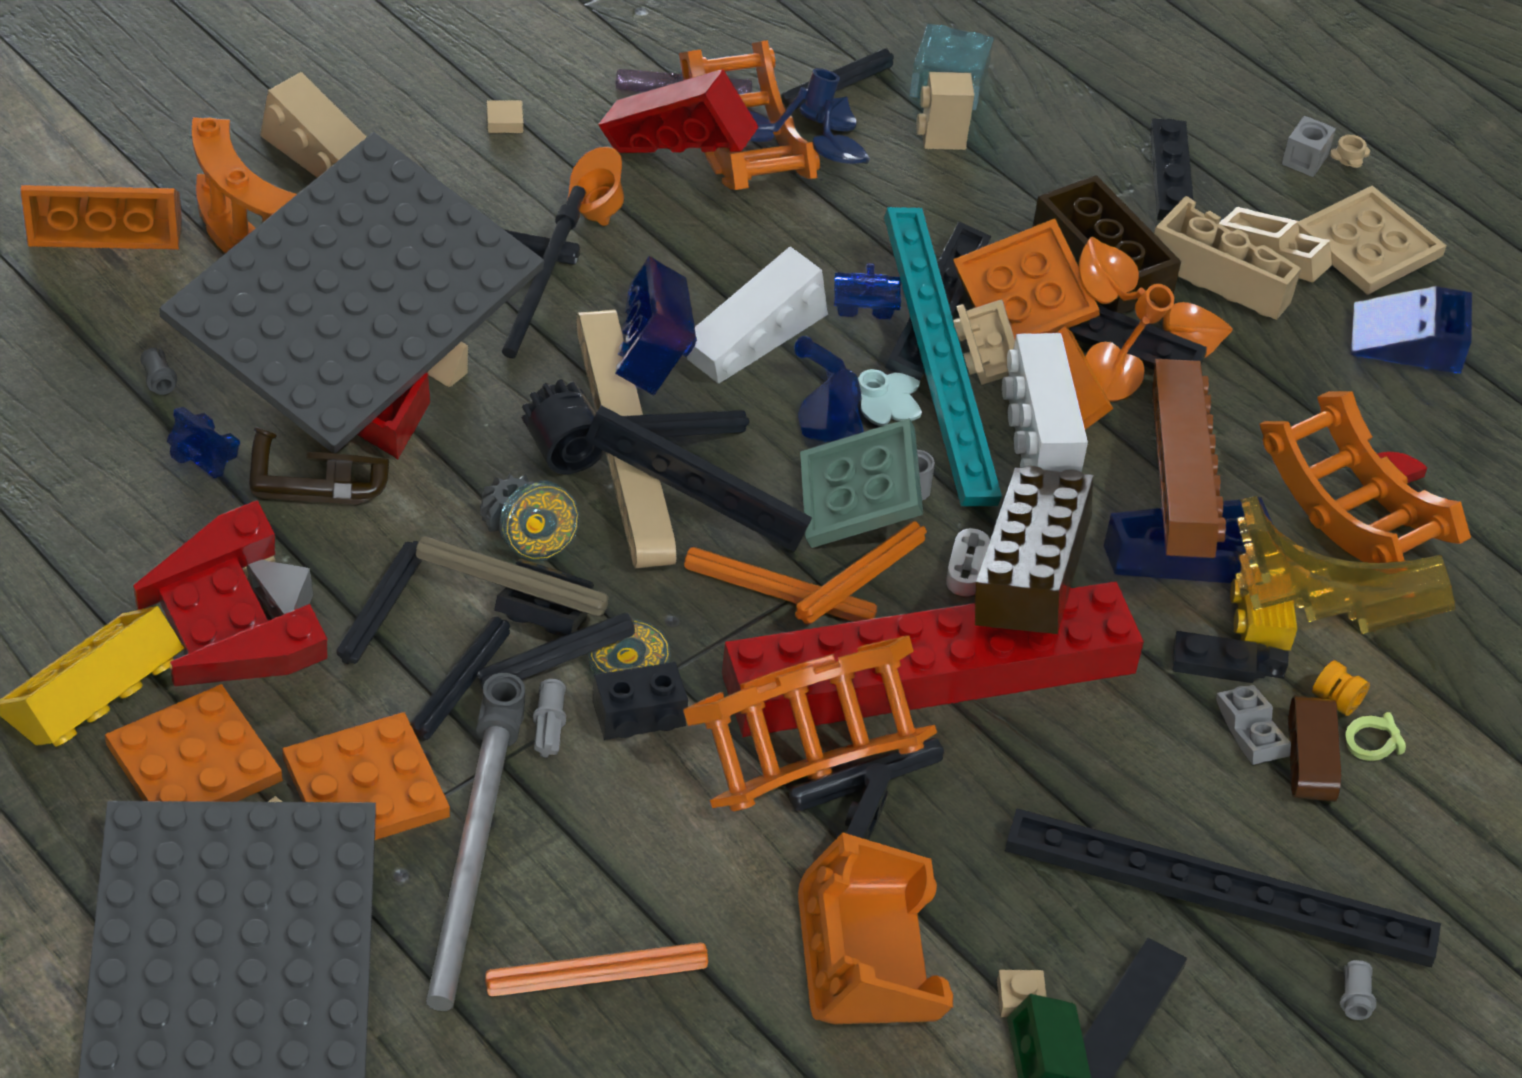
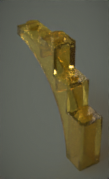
[1235,496,1456,634]

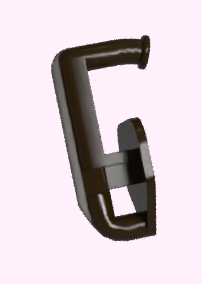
[249,427,389,505]

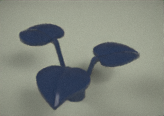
[749,68,870,164]

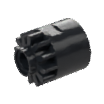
[522,379,605,475]

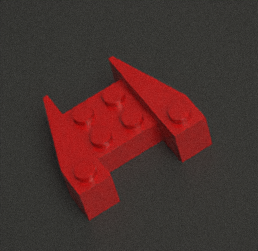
[133,500,327,686]

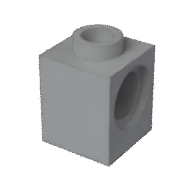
[1282,116,1336,177]

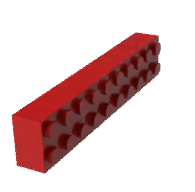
[722,581,1144,737]

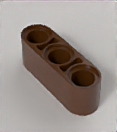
[1288,695,1341,802]

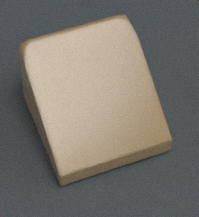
[427,342,468,387]

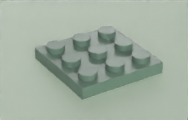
[800,418,923,548]

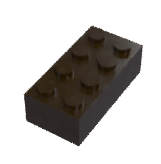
[1032,175,1181,314]

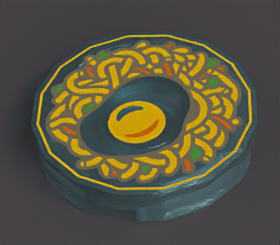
[500,480,580,561]
[588,619,671,675]

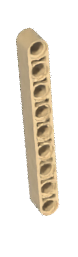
[577,309,676,569]

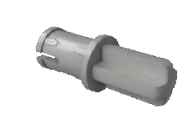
[533,679,566,758]

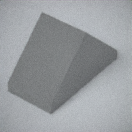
[247,560,313,619]

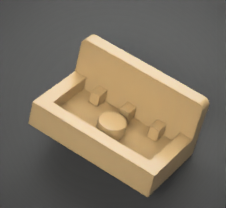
[953,299,1015,385]

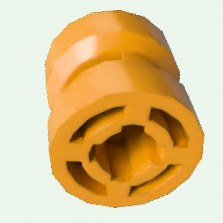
[1312,660,1370,716]

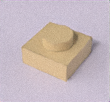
[997,970,1046,1018]

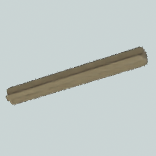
[416,536,608,617]

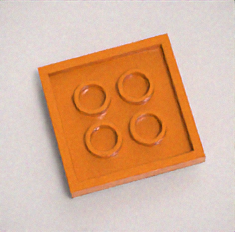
[953,218,1100,339]
[105,684,283,802]
[282,712,450,840]

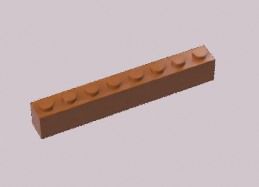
[1152,359,1226,558]

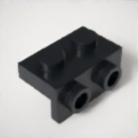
[494,559,594,635]

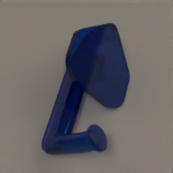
[794,336,864,442]

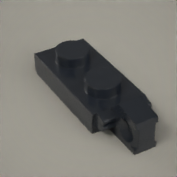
[1173,631,1289,683]

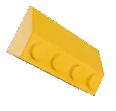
[0,606,184,747]

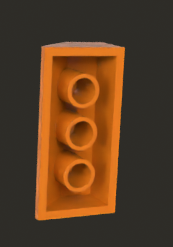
[21,185,182,249]

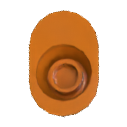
[567,147,624,226]

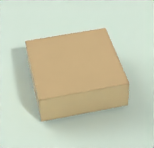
[487,100,523,133]

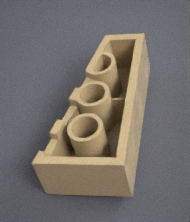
[260,72,367,178]
[1154,196,1301,320]

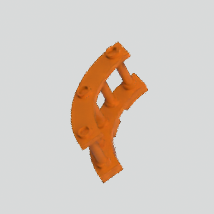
[679,40,820,190]
[192,117,297,253]
[1259,391,1471,574]
[683,636,937,811]

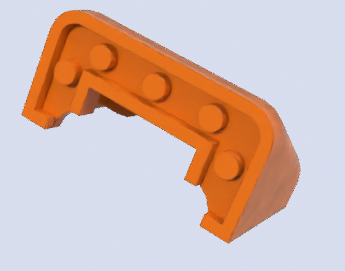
[798,832,953,1024]

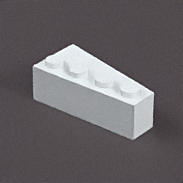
[683,247,828,384]

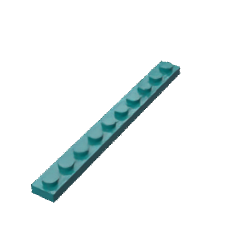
[884,207,1002,506]

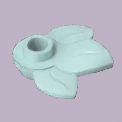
[854,369,922,426]

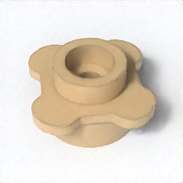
[1330,135,1370,168]

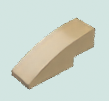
[1219,207,1332,283]

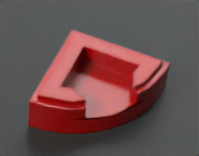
[1377,452,1427,483]

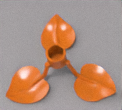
[1079,237,1233,402]

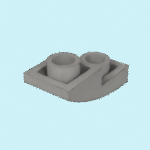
[1216,685,1291,765]

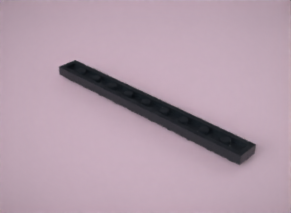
[1005,808,1441,968]

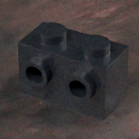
[592,662,688,740]

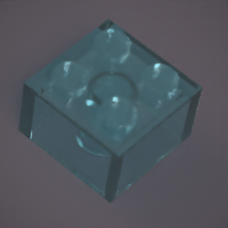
[909,23,994,110]

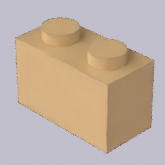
[916,72,974,150]

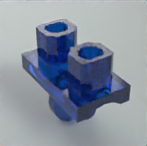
[834,263,901,320]
[167,406,240,478]

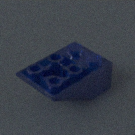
[1351,286,1472,374]

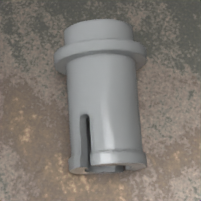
[1340,960,1376,1020]

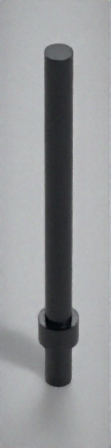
[502,186,586,358]

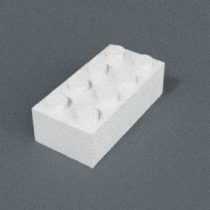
[1002,333,1088,472]

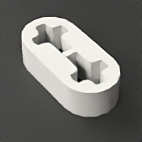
[946,528,990,597]

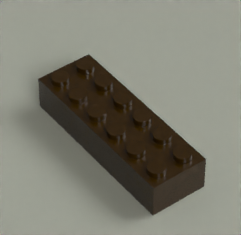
[975,466,1093,634]

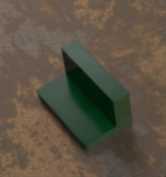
[1007,994,1091,1078]

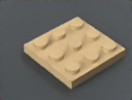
[1298,186,1447,295]

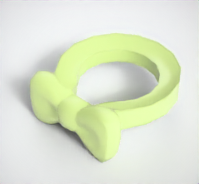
[1345,712,1406,761]

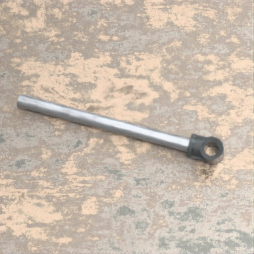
[426,673,525,1011]

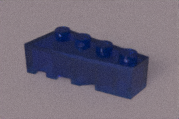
[615,256,697,396]
[1103,497,1287,583]

